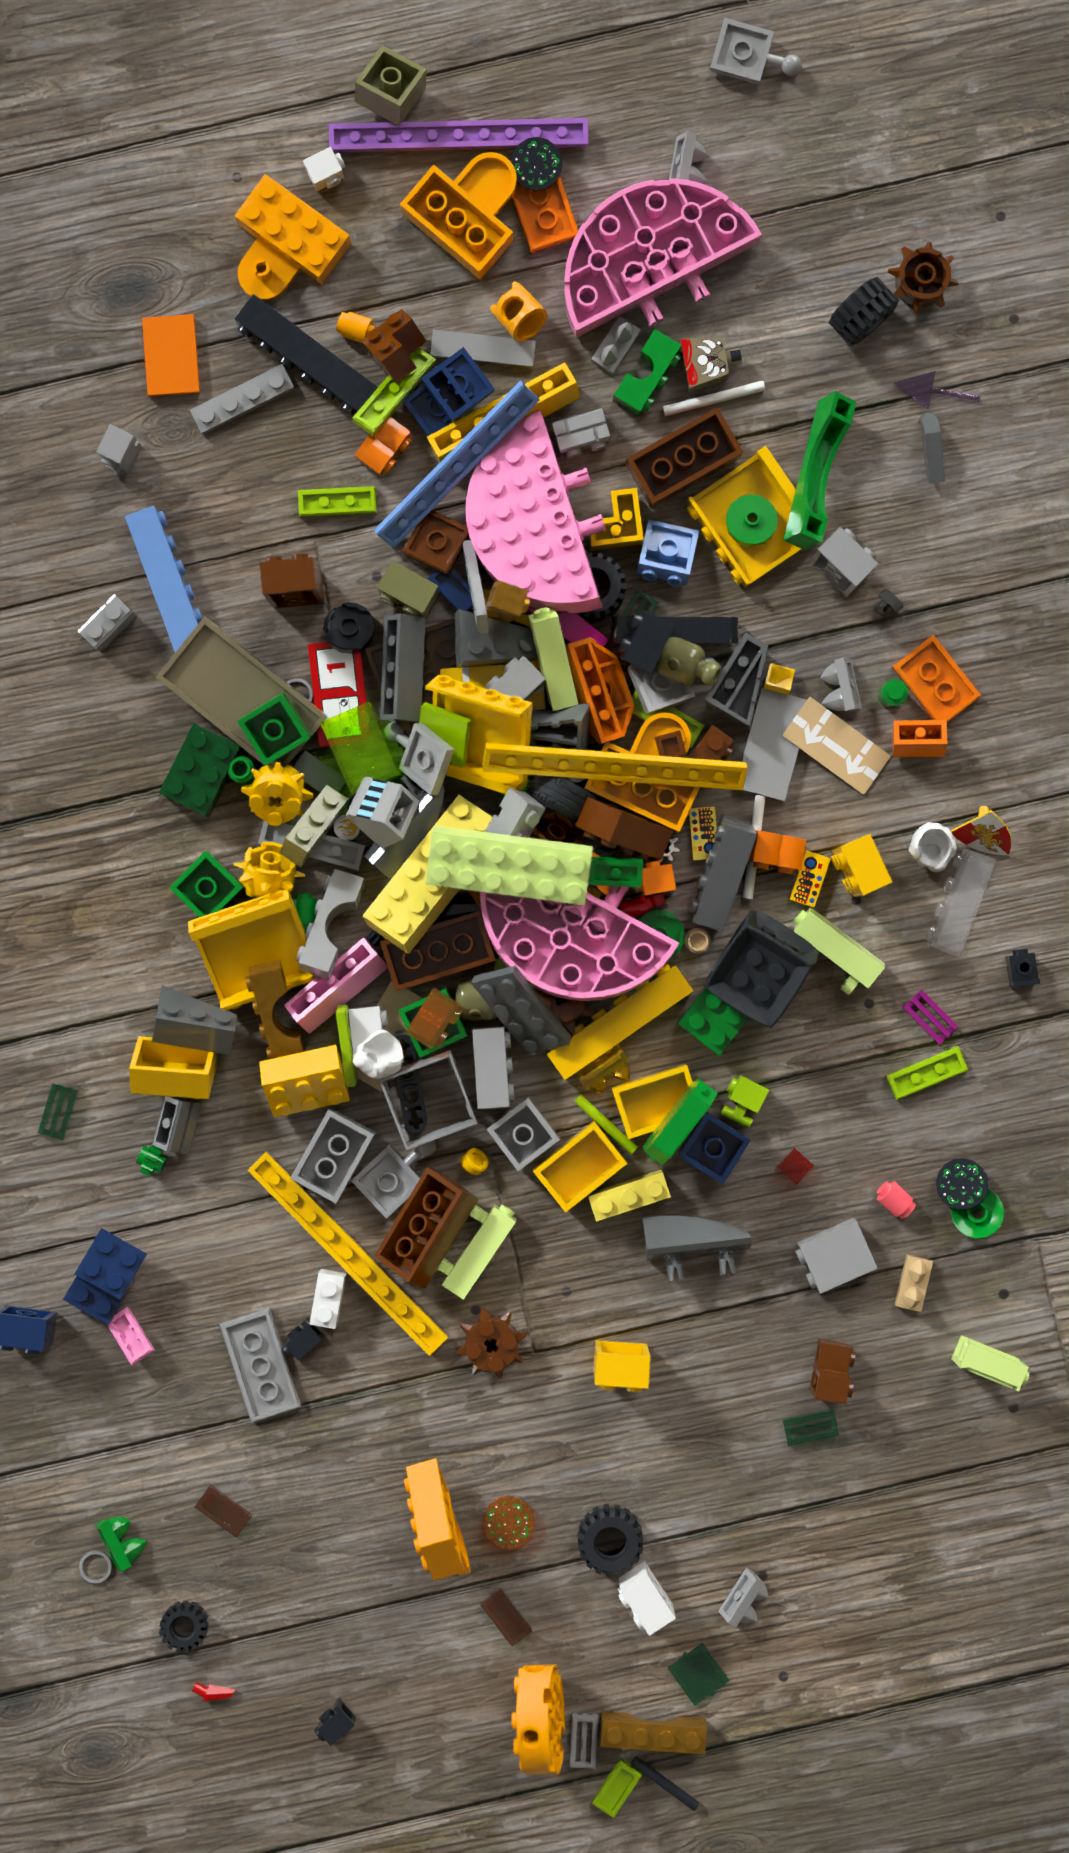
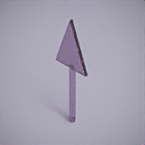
[894,371,980,409]

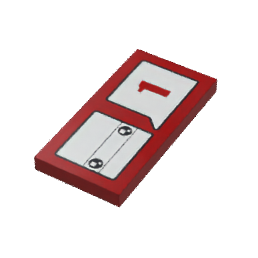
[308,642,371,748]

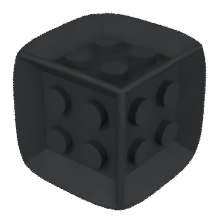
[705,909,819,1028]

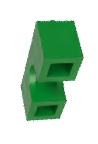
[613,329,682,417]

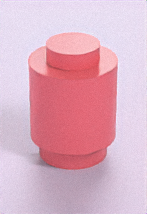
[877,1181,916,1219]

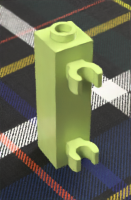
[528,608,578,711]
[793,907,885,995]
[437,1204,516,1300]

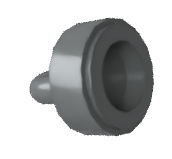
[877,589,903,616]

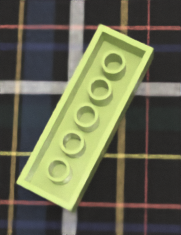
[425,825,593,905]

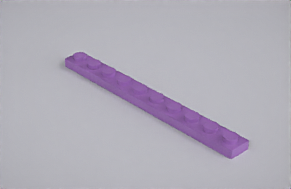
[329,118,588,153]

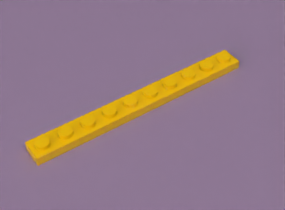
[482,743,748,790]
[248,1151,448,1356]

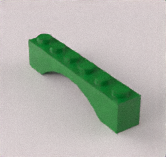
[783,391,857,550]

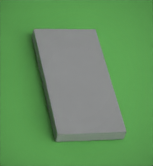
[741,688,807,802]
[219,1307,302,1423]

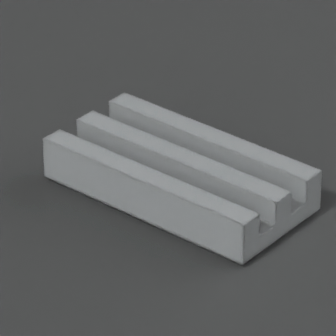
[570,1713,598,1769]

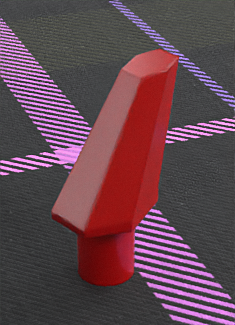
[192,1682,236,1702]

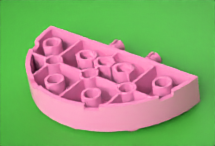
[564,178,762,338]
[466,410,606,613]
[480,886,679,1001]

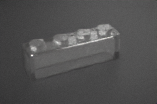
[925,849,996,957]

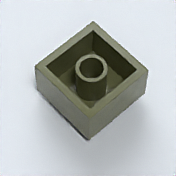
[355,46,427,126]
[377,560,440,620]

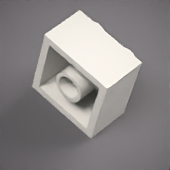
[618,1561,676,1636]

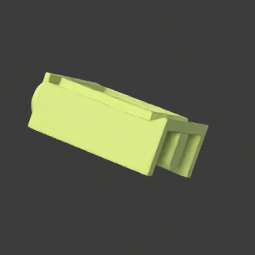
[952,1335,1029,1392]

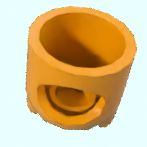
[490,281,547,342]

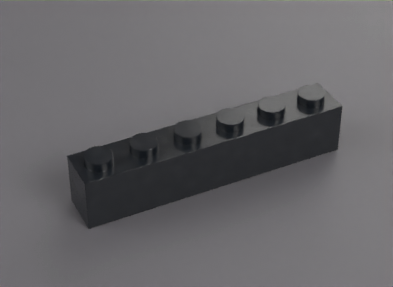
[235,294,378,416]

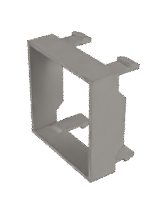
[379,1050,477,1150]

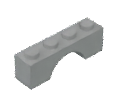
[296,869,365,980]

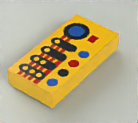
[789,850,831,908]

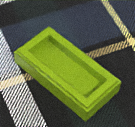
[592,1758,642,1818]

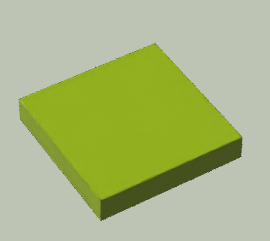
[419,702,472,768]

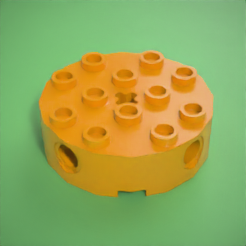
[512,1664,565,1775]

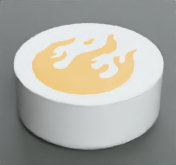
[334,815,360,841]

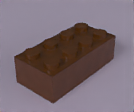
[625,407,743,509]
[259,553,325,609]
[380,911,496,992]
[374,1167,479,1288]

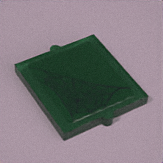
[668,1642,729,1706]

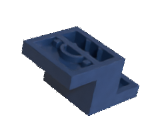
[403,347,495,436]
[63,1228,147,1326]

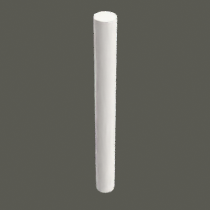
[662,381,765,416]
[742,795,766,899]

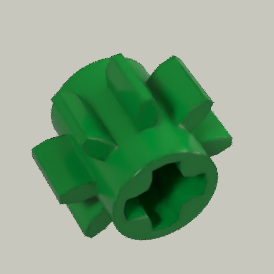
[136,1145,168,1177]

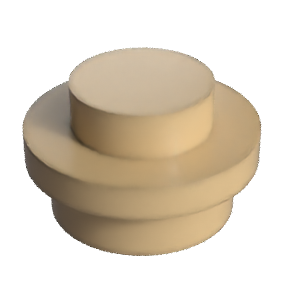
[685,928,711,954]

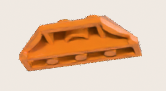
[566,637,635,744]

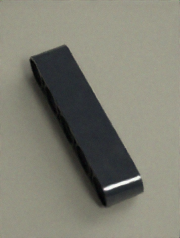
[611,616,738,643]

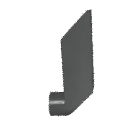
[919,412,945,483]

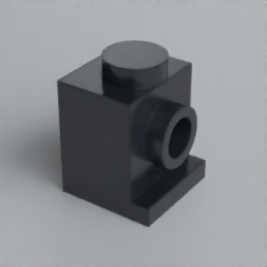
[1005,948,1040,987]
[282,1317,324,1361]
[314,1698,356,1746]

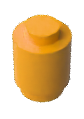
[336,312,377,344]

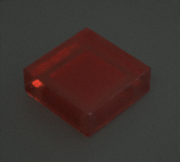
[777,1148,814,1184]

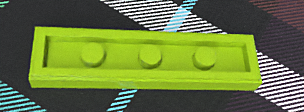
[352,348,435,437]

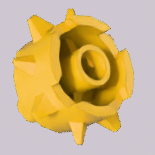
[241,762,313,826]
[234,842,305,897]

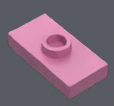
[107,1307,155,1366]

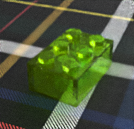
[320,701,401,795]

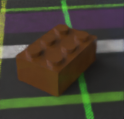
[575,797,673,861]

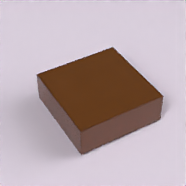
[654,730,687,758]

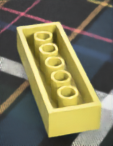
[363,795,493,954]

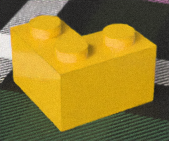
[589,488,644,551]

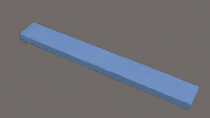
[374,380,540,548]

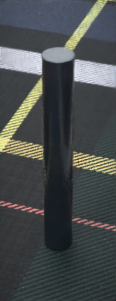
[631,1756,699,1811]

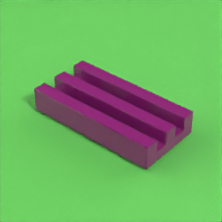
[902,990,958,1045]

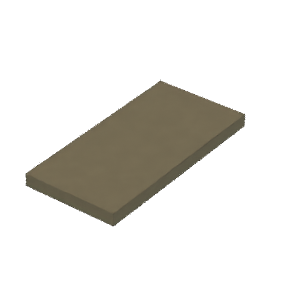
[156,616,327,767]

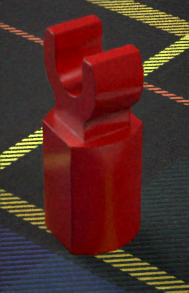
[620,893,666,917]

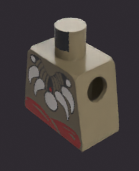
[680,338,742,393]

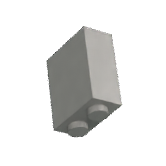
[795,1218,878,1294]

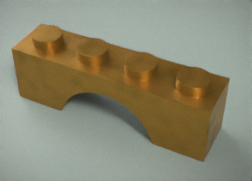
[482,580,530,623]
[245,960,306,1060]
[600,1711,707,1754]

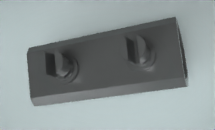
[363,776,445,880]
[642,1216,752,1283]

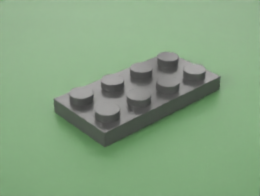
[471,965,572,1054]

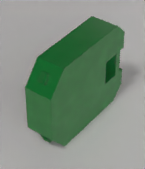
[643,1078,718,1165]

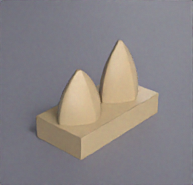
[895,1254,933,1312]

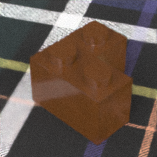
[361,309,427,384]
[809,1338,855,1404]

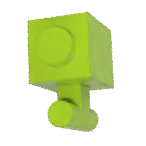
[721,1074,769,1129]

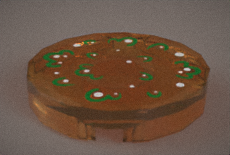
[483,1495,535,1549]

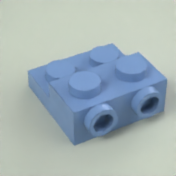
[636,519,699,587]

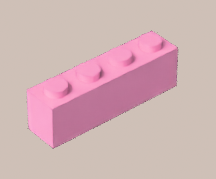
[284,938,388,1034]

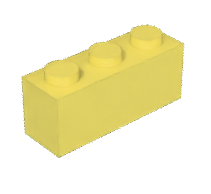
[588,1170,671,1221]

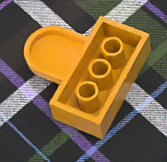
[400,152,517,280]
[235,174,352,302]
[584,713,700,833]
[404,1458,471,1581]

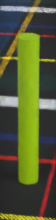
[574,1094,638,1154]

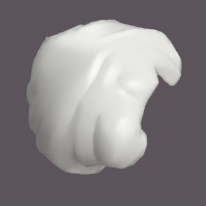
[909,822,957,872]
[353,1029,404,1079]

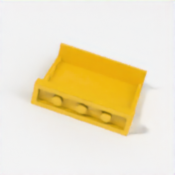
[686,446,802,588]
[426,675,532,794]
[188,889,317,1010]

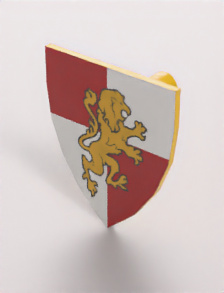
[951,806,1012,855]

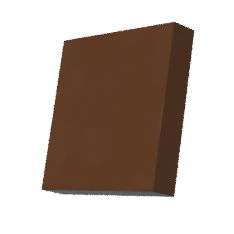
[402,510,470,576]

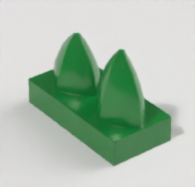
[588,857,643,887]
[94,1517,147,1572]

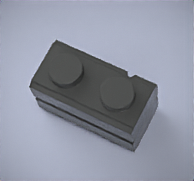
[152,1096,202,1153]

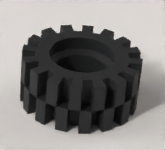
[159,1600,209,1653]

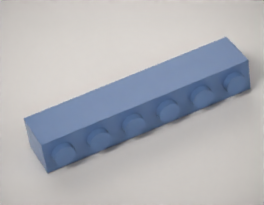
[125,506,203,652]

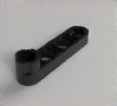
[394,1030,427,1133]

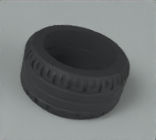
[526,775,597,823]

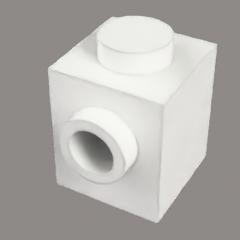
[303,147,345,191]

